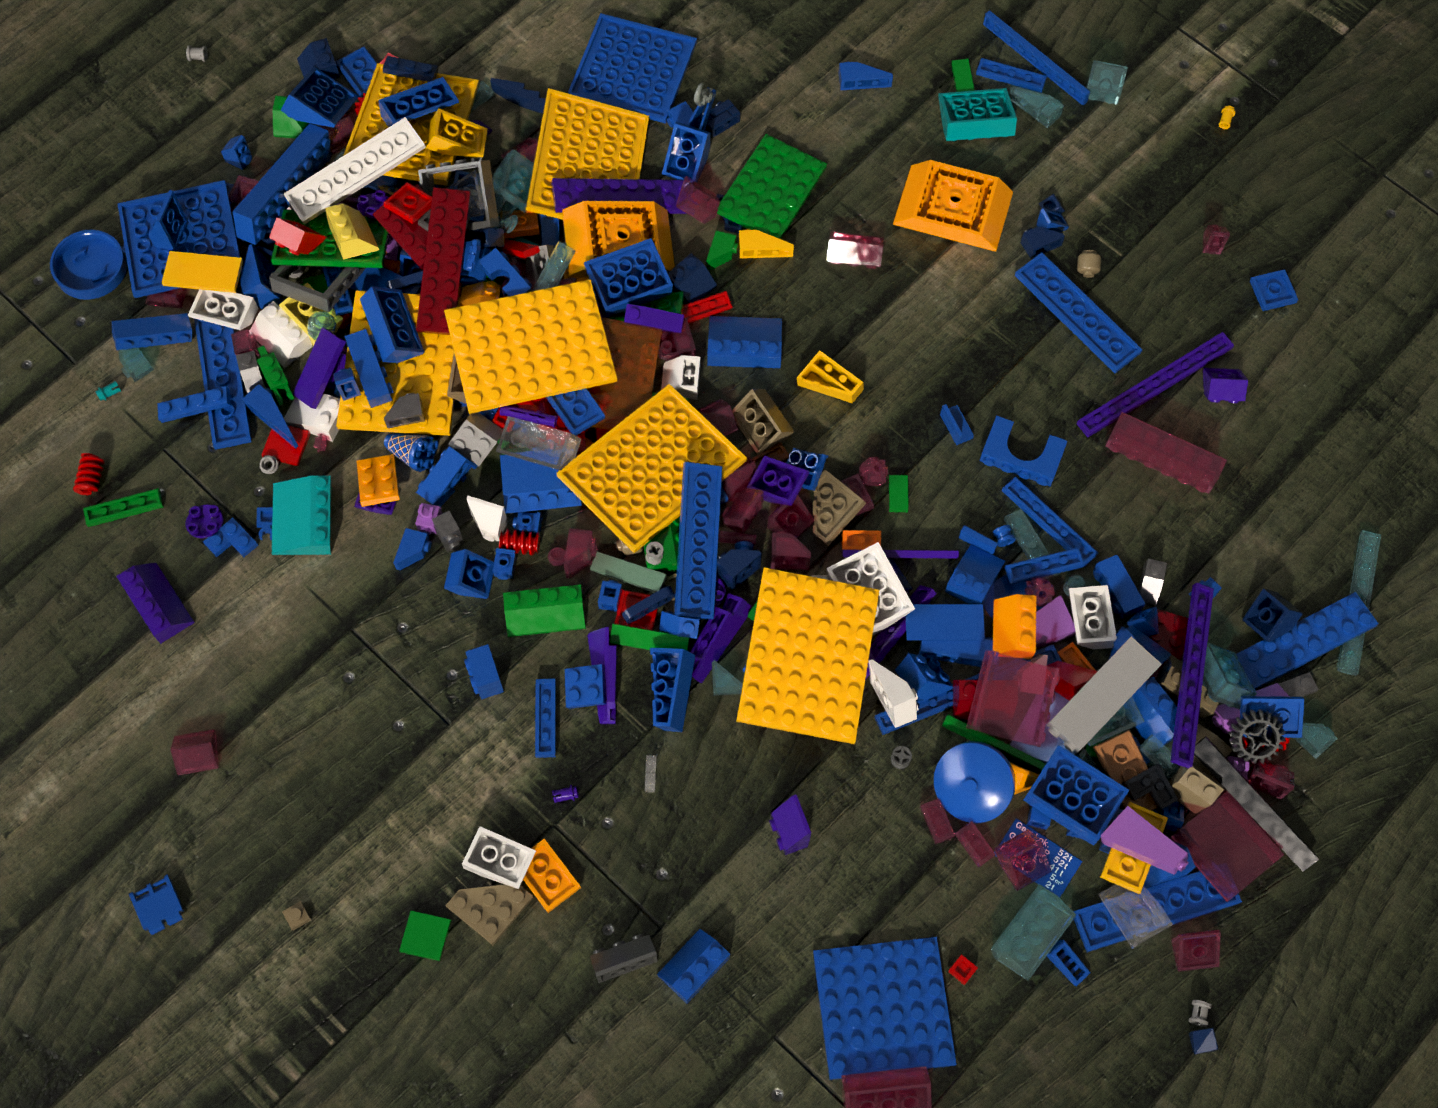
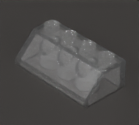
[496,416,581,471]

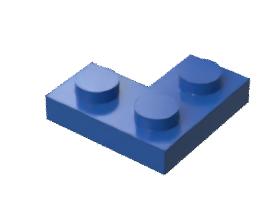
[203,518,259,558]

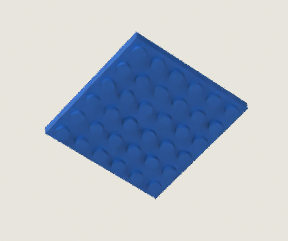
[568,13,697,124]
[117,180,243,298]
[813,937,957,1080]

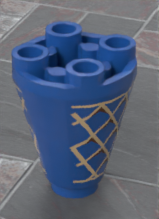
[384,433,438,472]

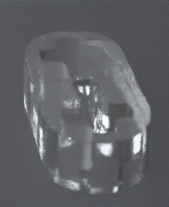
[645,755,657,793]

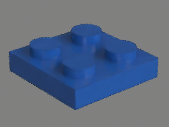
[1250,269,1298,311]
[565,664,606,709]

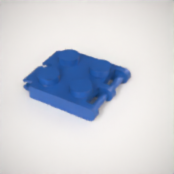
[129,874,184,935]

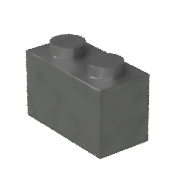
[432,511,464,552]

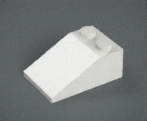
[284,394,340,442]
[868,660,919,728]
[462,827,536,889]

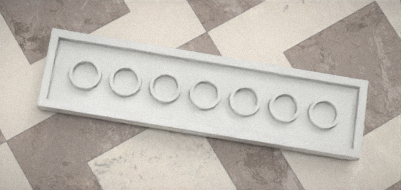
[284,117,426,225]

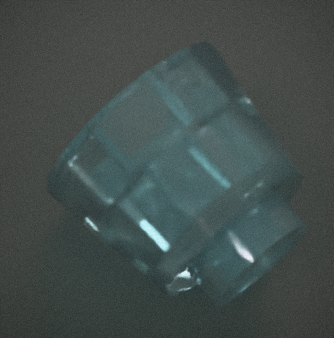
[1063,575,1086,597]

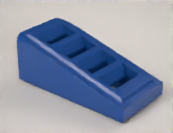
[1045,940,1091,987]

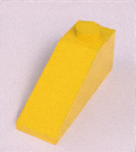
[739,229,794,258]

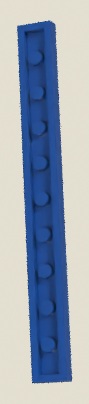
[874,645,1062,735]

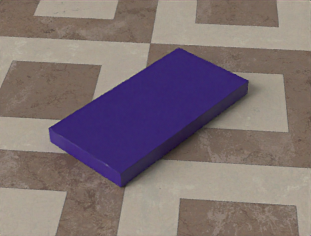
[292,327,346,409]

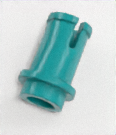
[95,381,122,401]

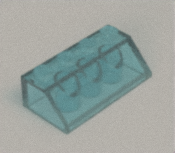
[991,884,1076,981]

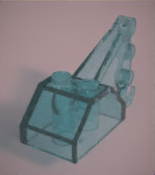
[484,149,534,233]

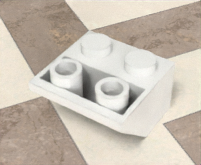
[661,355,700,400]

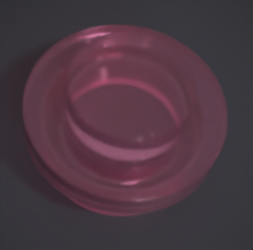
[314,434,327,452]
[548,547,567,566]

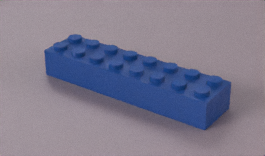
[233,123,332,245]

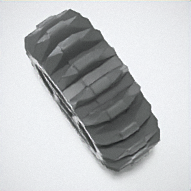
[1229,709,1285,764]

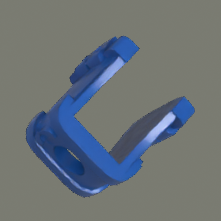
[461,239,491,281]

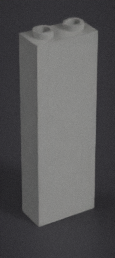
[1047,636,1162,753]

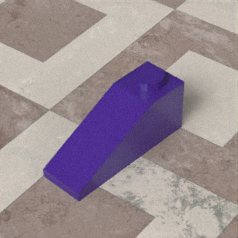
[624,304,685,334]

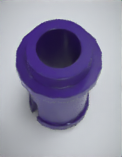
[552,785,579,803]

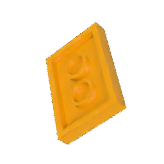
[357,454,400,507]
[523,839,581,913]

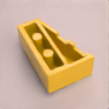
[797,350,864,403]

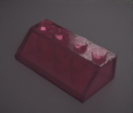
[841,1066,932,1108]

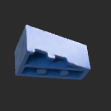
[416,446,478,507]

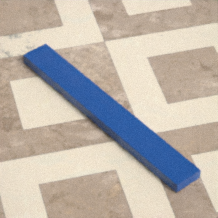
[983,10,1090,105]

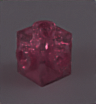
[859,457,888,486]
[1025,577,1054,607]

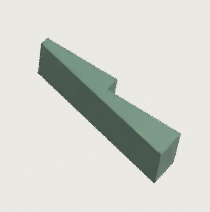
[590,552,667,593]

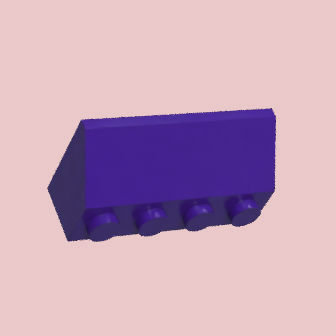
[116,563,195,644]

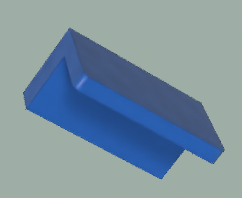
[940,404,974,445]

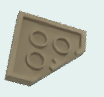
[813,470,866,546]
[445,884,534,946]

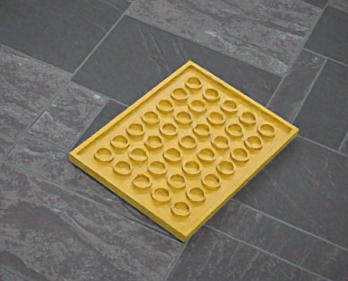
[343,63,479,186]
[525,88,649,236]
[444,279,617,414]
[336,291,461,436]
[557,384,747,553]
[736,568,879,744]

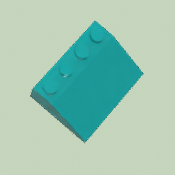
[938,88,1017,141]
[272,476,331,555]

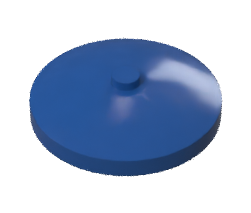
[934,741,1015,823]

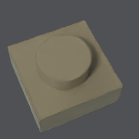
[282,901,311,931]

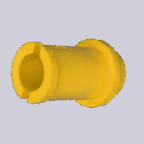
[1219,106,1235,129]

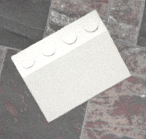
[827,542,915,636]

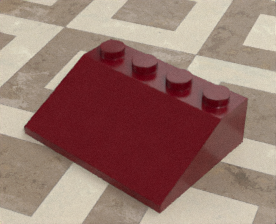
[373,184,428,271]

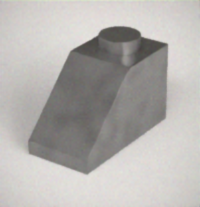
[236,351,266,394]
[384,393,425,428]
[1138,559,1167,606]

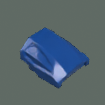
[786,448,828,491]

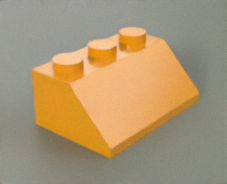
[992,594,1036,659]

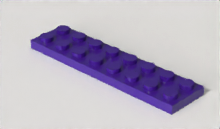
[551,178,696,214]

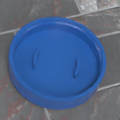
[50,230,127,300]

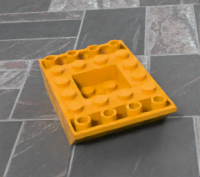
[893,160,1013,252]
[562,201,675,277]

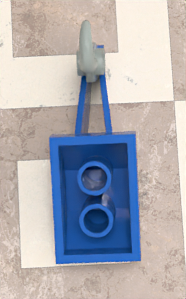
[662,83,716,185]

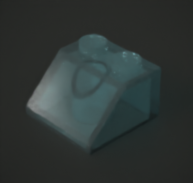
[1086,60,1128,104]

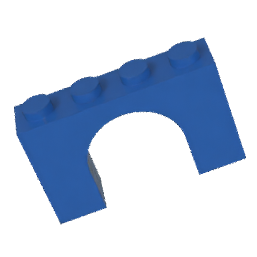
[979,415,1067,486]

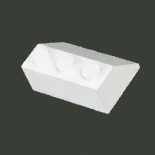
[188,289,258,330]
[249,301,313,369]
[1068,585,1117,649]

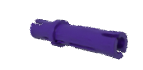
[500,405,558,428]

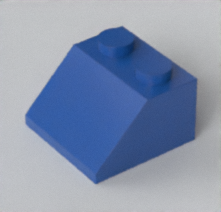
[444,549,494,599]

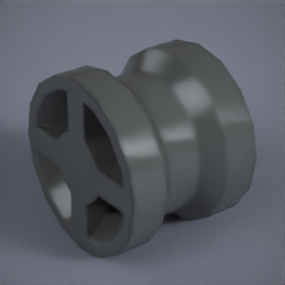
[891,746,912,769]

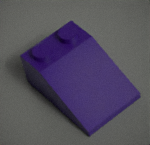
[747,456,810,506]
[769,795,811,855]

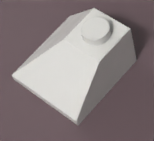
[467,496,508,541]

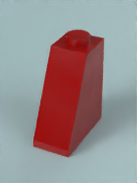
[1044,661,1097,701]

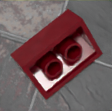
[953,680,1018,720]

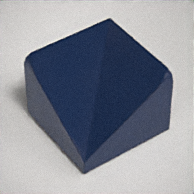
[1189,1028,1218,1055]

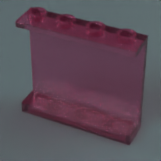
[966,650,1060,747]
[1171,791,1284,902]

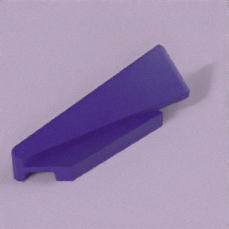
[690,593,753,683]
[587,627,617,724]

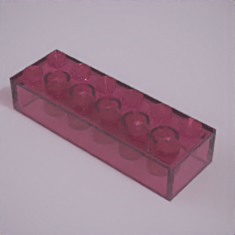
[1105,412,1227,494]

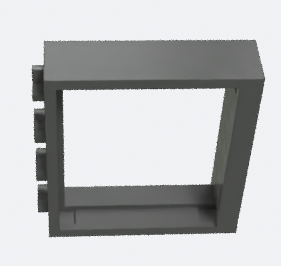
[418,157,500,231]
[269,265,366,312]

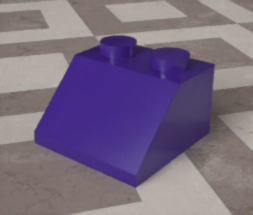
[1203,368,1248,403]

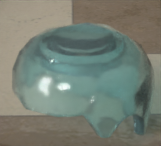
[307,311,336,340]

